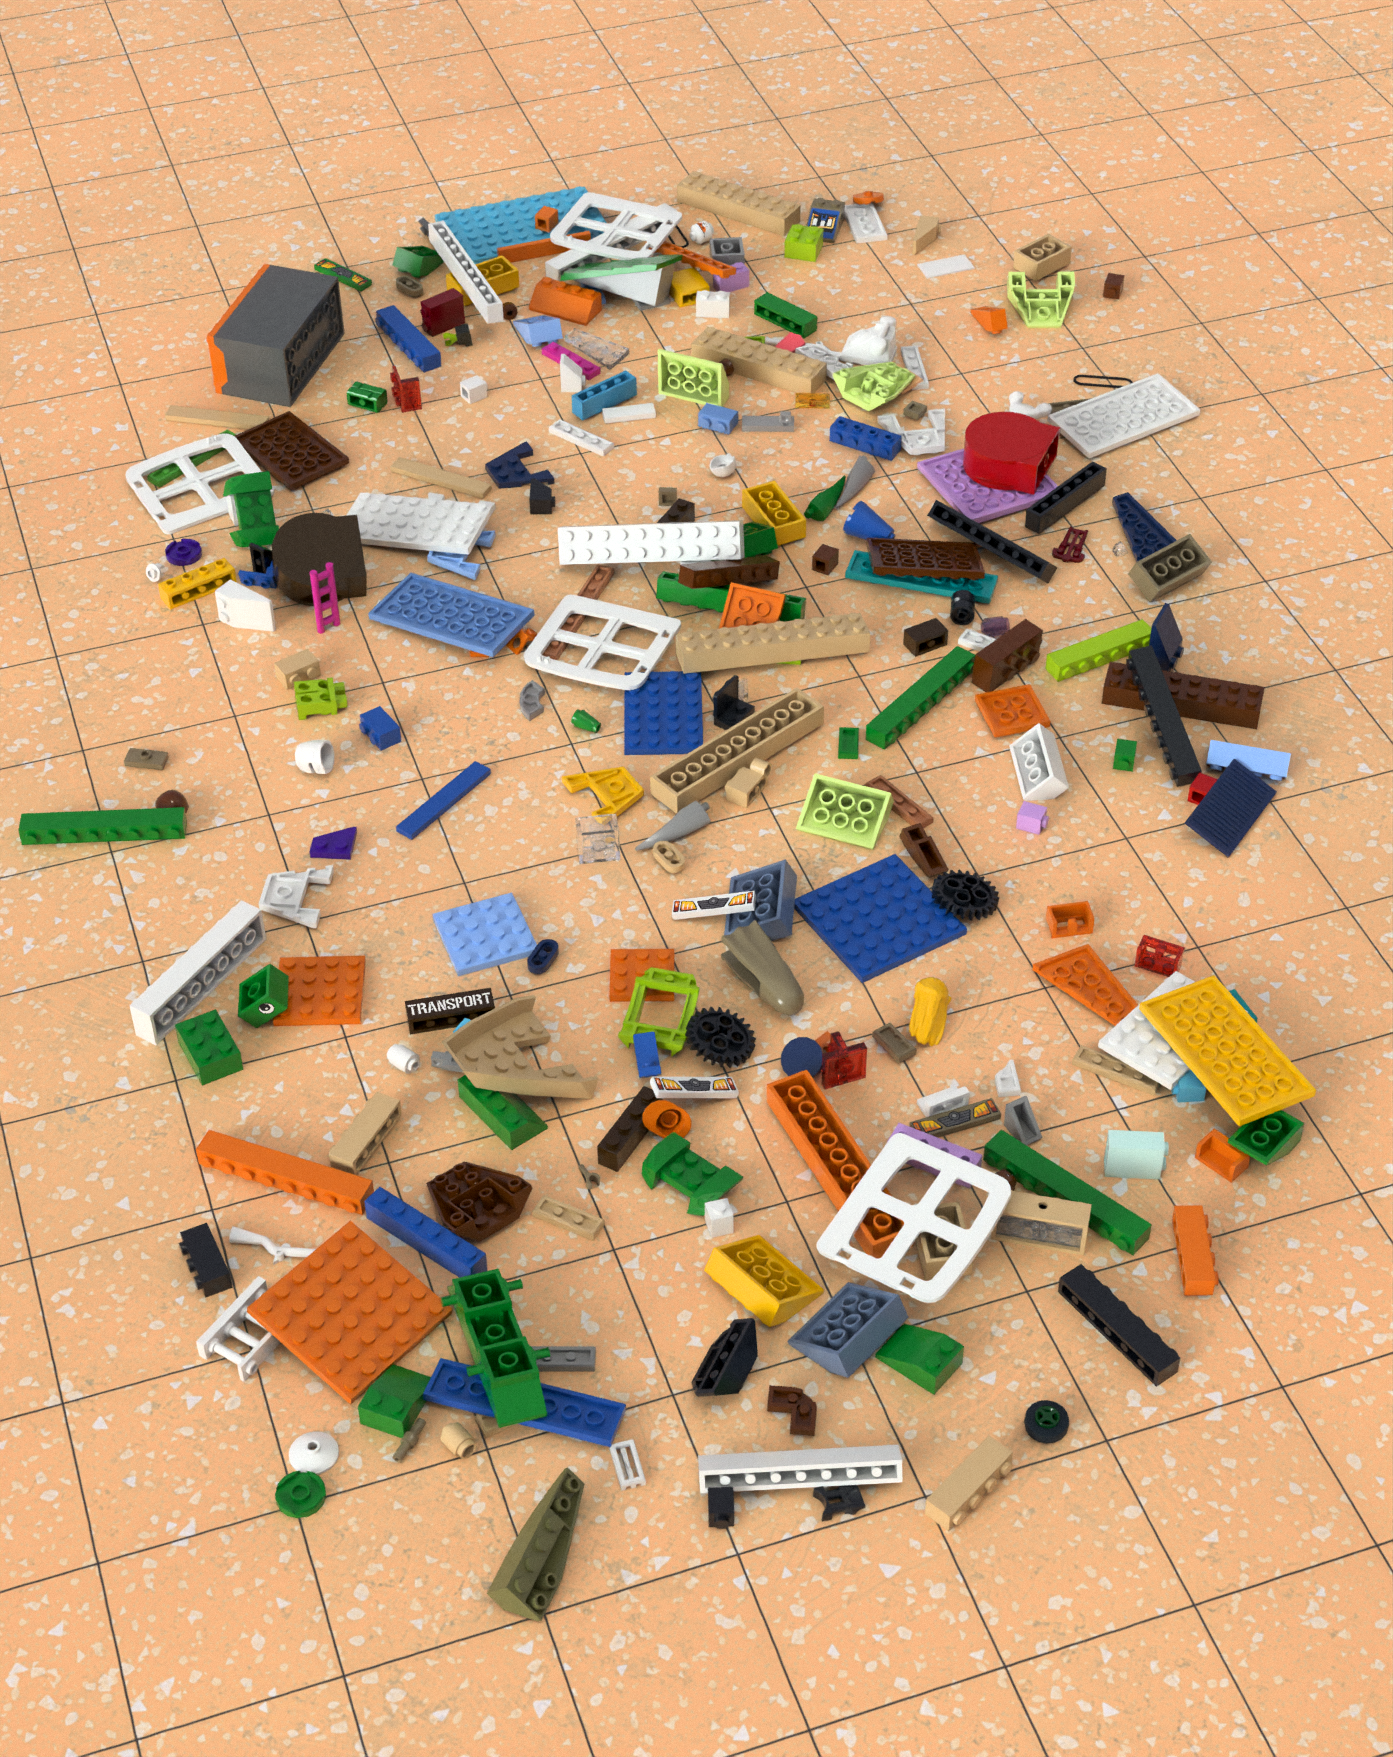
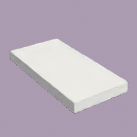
[845,202,887,244]

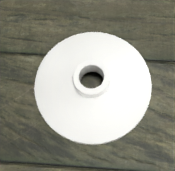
[289,1431,339,1475]

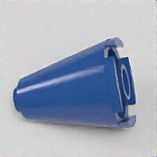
[843,501,896,540]

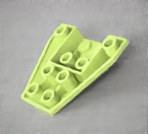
[833,362,915,411]

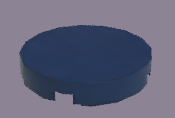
[781,1037,825,1078]

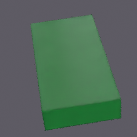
[838,727,859,759]

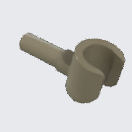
[578,1164,600,1189]

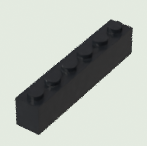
[1025,461,1107,534]
[1058,1264,1180,1387]

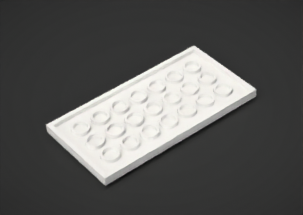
[1047,373,1200,459]
[347,492,494,555]

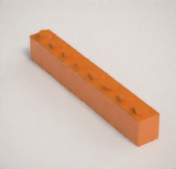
[196,1130,374,1215]

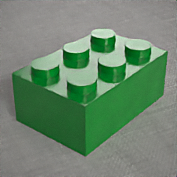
[175,1009,243,1086]

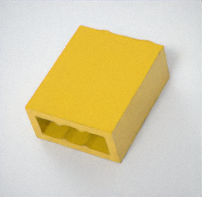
[669,267,710,308]

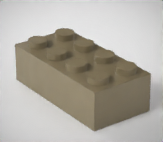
[1128,534,1212,602]

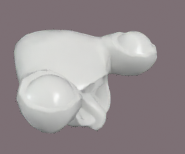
[1009,391,1052,419]

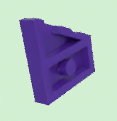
[309,827,357,860]

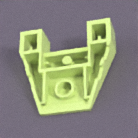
[1007,272,1075,328]

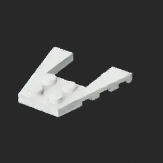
[877,408,945,455]

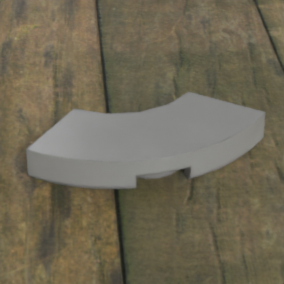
[520,680,545,721]

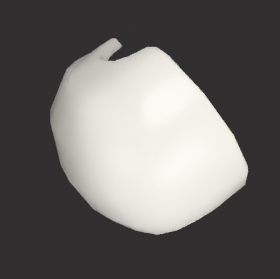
[709,453,736,478]

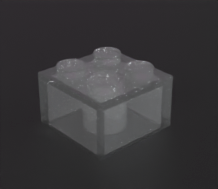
[575,814,620,864]

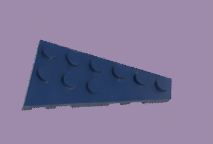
[1112,492,1177,562]

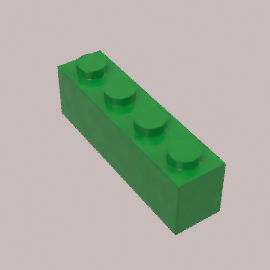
[754,292,818,339]

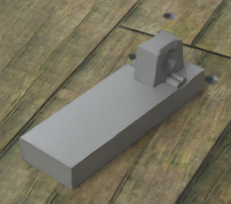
[742,411,794,432]

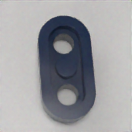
[527,939,559,974]

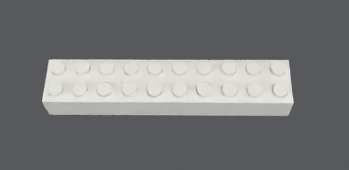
[558,520,745,565]

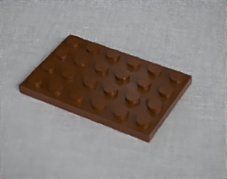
[234,411,349,491]
[866,537,985,580]

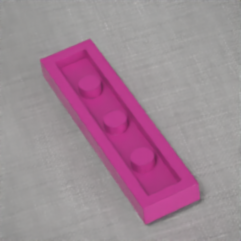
[542,342,601,380]

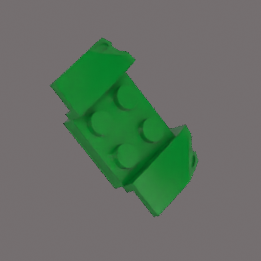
[223,471,279,547]
[642,1132,743,1216]

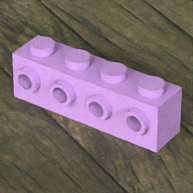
[887,1123,982,1188]

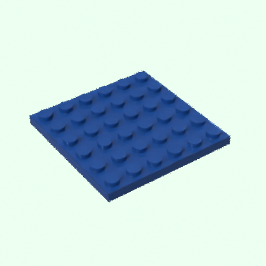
[794,854,967,983]

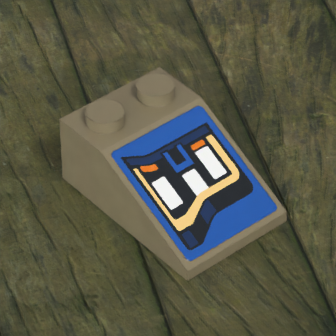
[806,198,845,243]

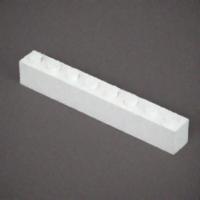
[698,1445,902,1493]

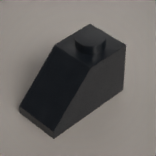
[529,478,556,514]
[249,543,272,574]

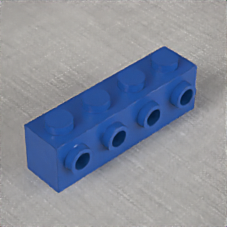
[829,416,902,461]

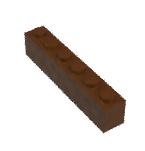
[678,555,780,589]

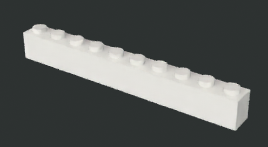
[545,203,677,281]
[428,221,503,323]

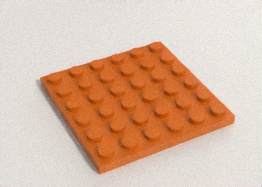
[247,1220,453,1405]

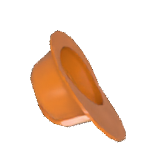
[642,1100,692,1138]

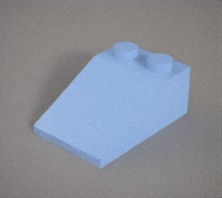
[513,315,563,347]

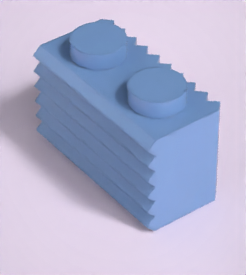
[698,403,738,435]

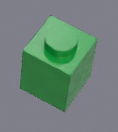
[1113,739,1137,772]

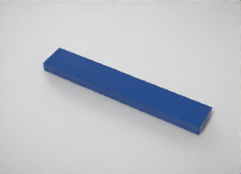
[396,761,491,840]

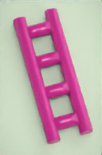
[310,562,340,634]

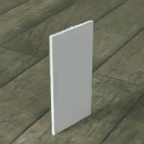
[917,254,975,279]

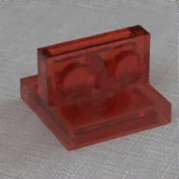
[821,1031,867,1089]

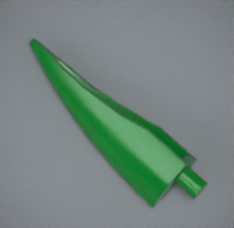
[804,475,846,521]

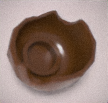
[155,790,189,813]

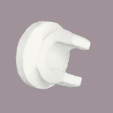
[146,563,165,582]

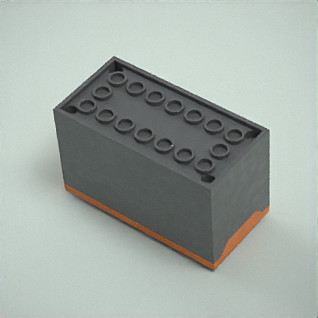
[206,264,345,407]

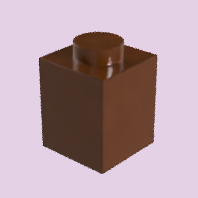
[1103,273,1125,300]
[812,544,839,575]

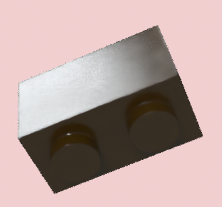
[903,618,948,657]

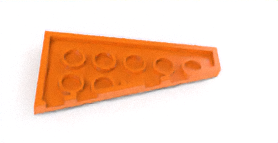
[1032,944,1138,1026]

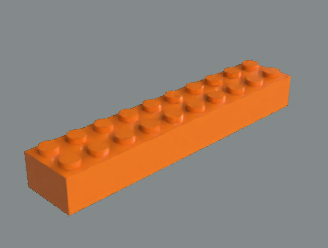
[767,1070,914,1259]

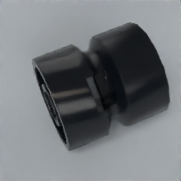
[950,590,975,625]

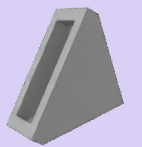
[1004,1096,1042,1145]

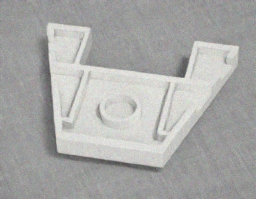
[259,865,334,928]

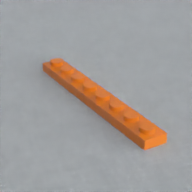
[648,241,736,278]

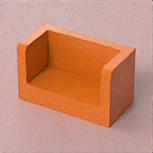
[1195,1128,1250,1183]

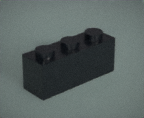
[178,1223,233,1298]

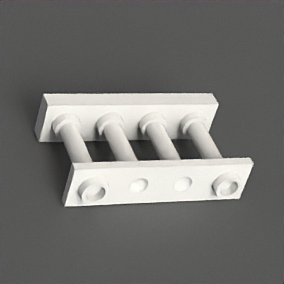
[196,1276,281,1382]

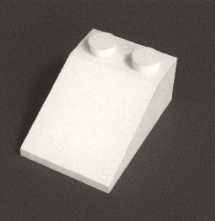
[215,579,276,632]

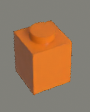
[535,206,559,232]

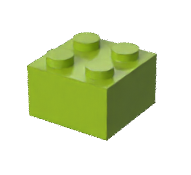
[784,224,824,262]

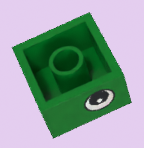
[238,964,289,1028]

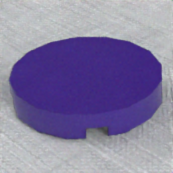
[165,538,202,566]

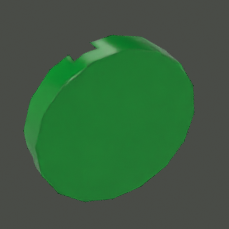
[275,1471,326,1518]

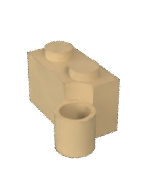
[725,758,772,808]

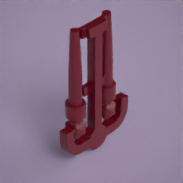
[1052,527,1088,563]

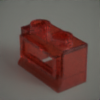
[1135,935,1185,977]

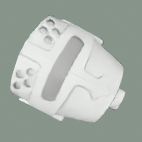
[295,739,334,774]

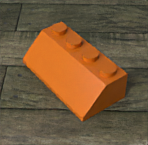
[529,277,602,326]

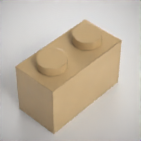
[274,649,321,690]

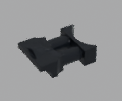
[813,1485,865,1521]

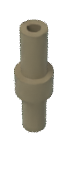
[393,1418,426,1463]

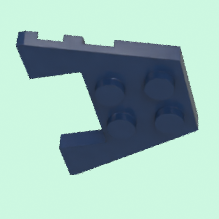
[485,441,554,489]

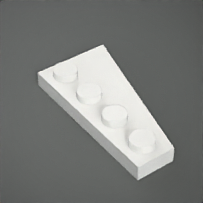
[795,345,853,381]

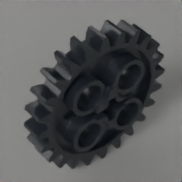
[931,869,999,921]
[685,1006,756,1068]

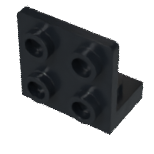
[713,675,755,730]

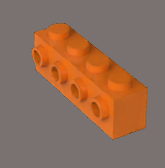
[1172,1205,1219,1296]

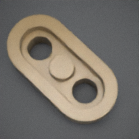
[653,841,685,873]

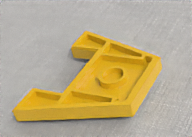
[562,766,644,829]

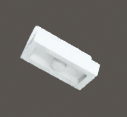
[917,1086,970,1117]

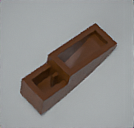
[899,823,949,878]

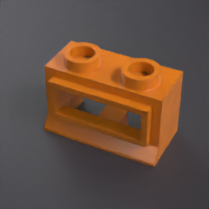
[1046,901,1095,938]

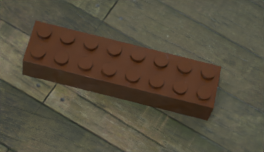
[1102,662,1265,729]

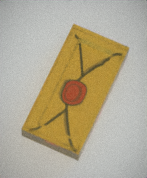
[795,393,830,409]

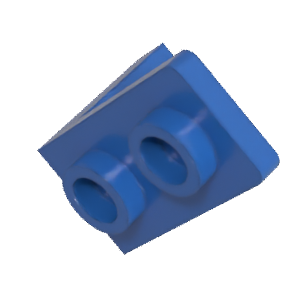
[238,562,277,589]
[633,1032,661,1079]

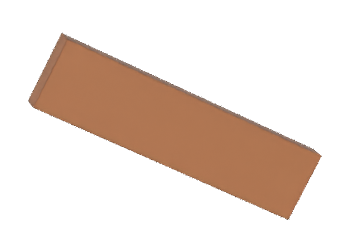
[865,775,934,828]

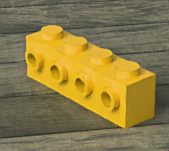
[158,558,237,610]

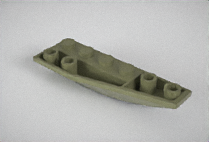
[487,1468,585,1622]

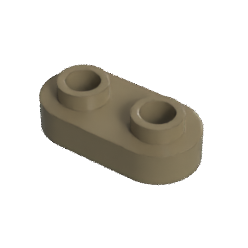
[396,276,423,297]

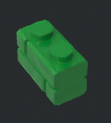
[346,381,388,413]

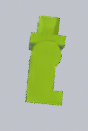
[294,677,347,720]

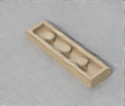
[1072,1045,1161,1096]

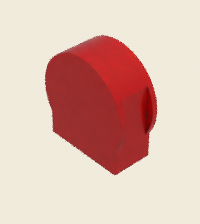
[963,412,1060,495]

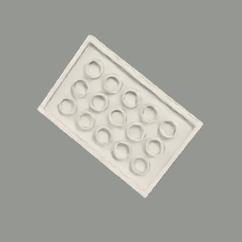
[1098,971,1248,1090]

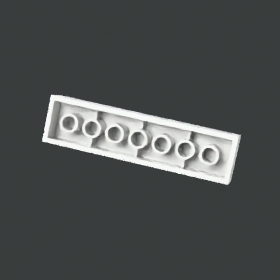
[130,900,266,1045]

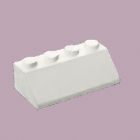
[1009,723,1069,801]

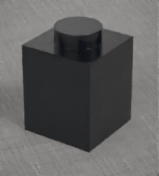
[708,1487,734,1529]

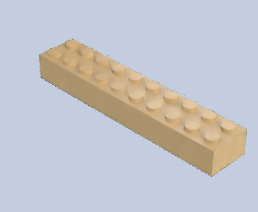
[676,613,870,674]
[650,688,824,814]

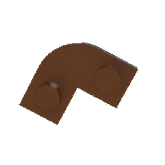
[767,1385,817,1436]

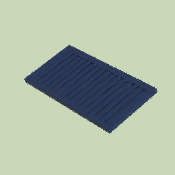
[1185,759,1277,857]

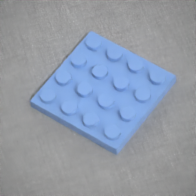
[432,892,537,976]

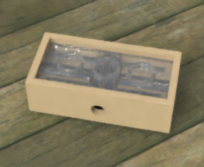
[991,1190,1092,1255]

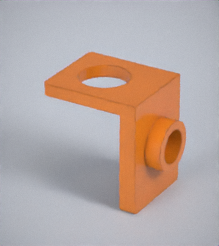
[506,628,537,655]

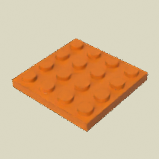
[273,955,366,1026]

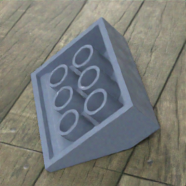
[724,859,797,941]
[788,1282,908,1378]

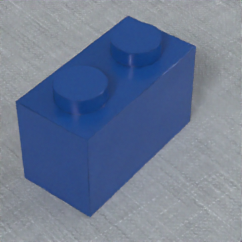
[359,706,401,751]

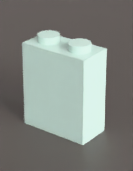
[1104,1130,1169,1180]

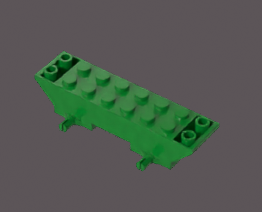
[441,1268,550,1428]

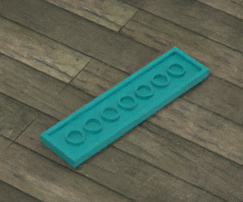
[845,550,998,604]

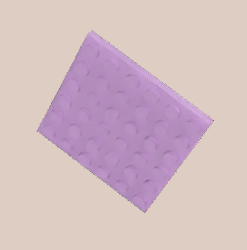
[917,448,1058,523]

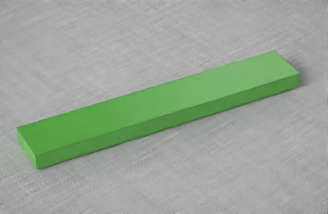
[147,429,236,488]

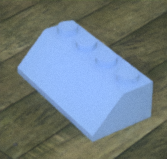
[1206,740,1291,781]

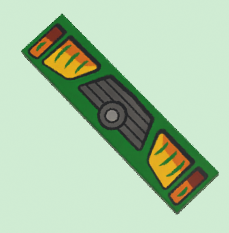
[314,258,372,292]

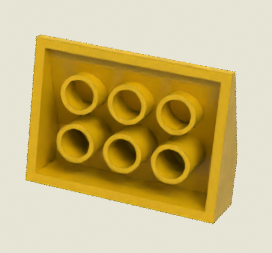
[704,1235,824,1327]

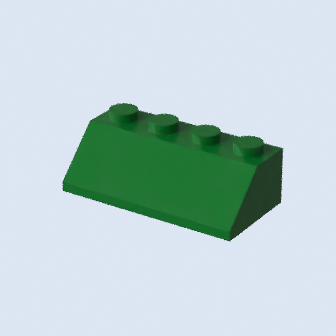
[457,1075,548,1150]

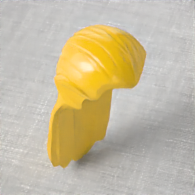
[909,977,952,1046]

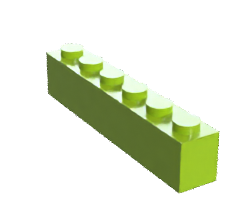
[1045,619,1151,682]

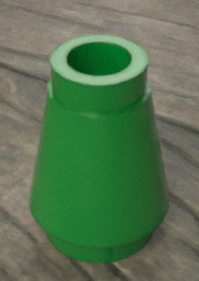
[571,709,601,733]

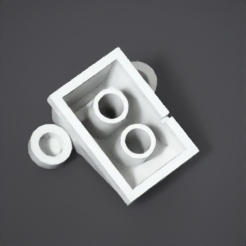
[840,316,897,365]

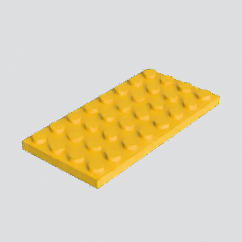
[1139,975,1316,1126]

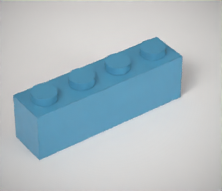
[571,370,637,420]

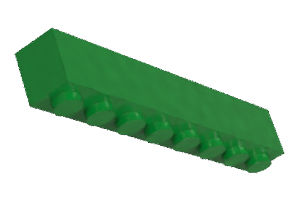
[656,571,806,622]
[866,646,975,750]
[18,807,187,845]
[983,1130,1152,1255]

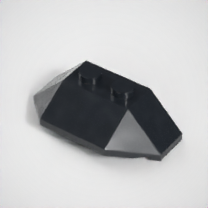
[691,1318,758,1397]

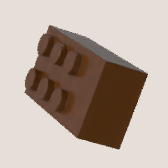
[971,619,1043,692]

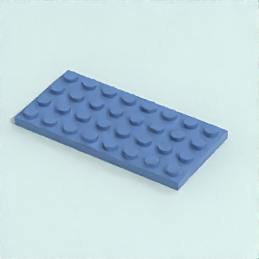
[368,573,535,657]

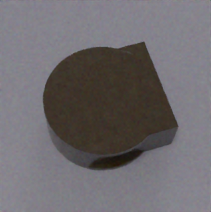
[272,513,367,606]

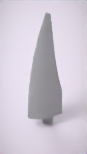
[835,456,875,508]
[635,801,711,851]

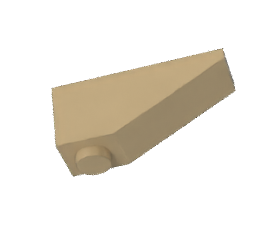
[912,215,941,255]

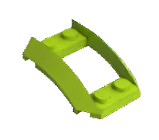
[618,967,700,1057]

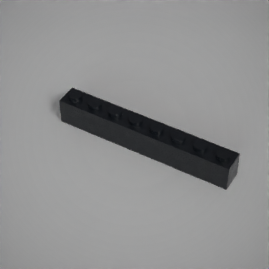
[927,500,1057,583]
[1126,645,1202,787]

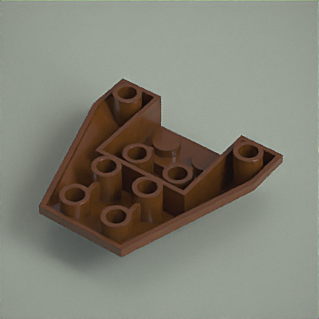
[426,1161,532,1241]

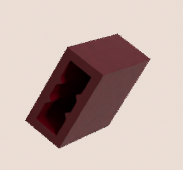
[420,288,465,337]

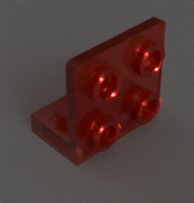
[390,366,422,413]

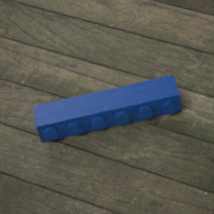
[375,305,442,372]
[364,1187,488,1278]

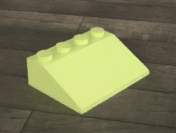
[658,349,729,407]
[796,773,894,850]

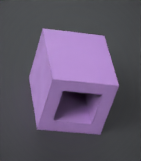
[1016,801,1049,835]

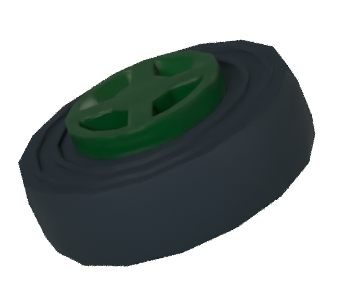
[1024,1400,1069,1444]

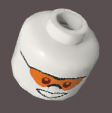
[689,220,714,244]

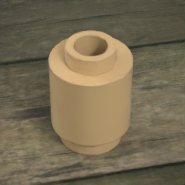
[441,1422,477,1459]

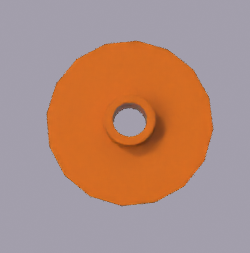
[853,191,884,204]

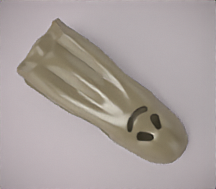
[721,920,804,1016]

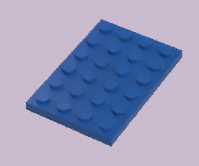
[624,671,703,755]

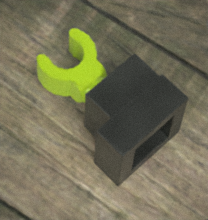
[443,323,473,347]

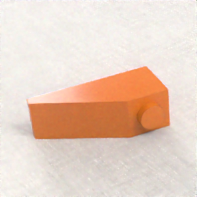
[970,306,1008,334]

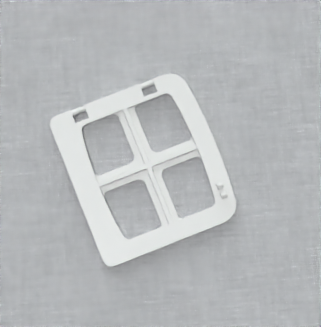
[550,192,682,260]
[125,434,274,534]
[524,595,681,690]
[817,1133,1011,1303]

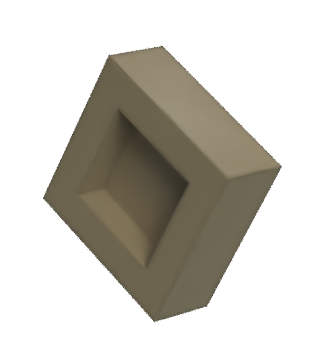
[903,401,927,420]
[659,487,677,506]

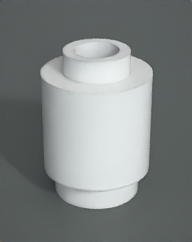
[387,1044,420,1074]

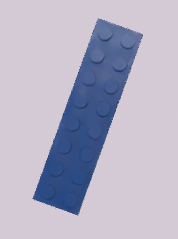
[423,1358,626,1447]

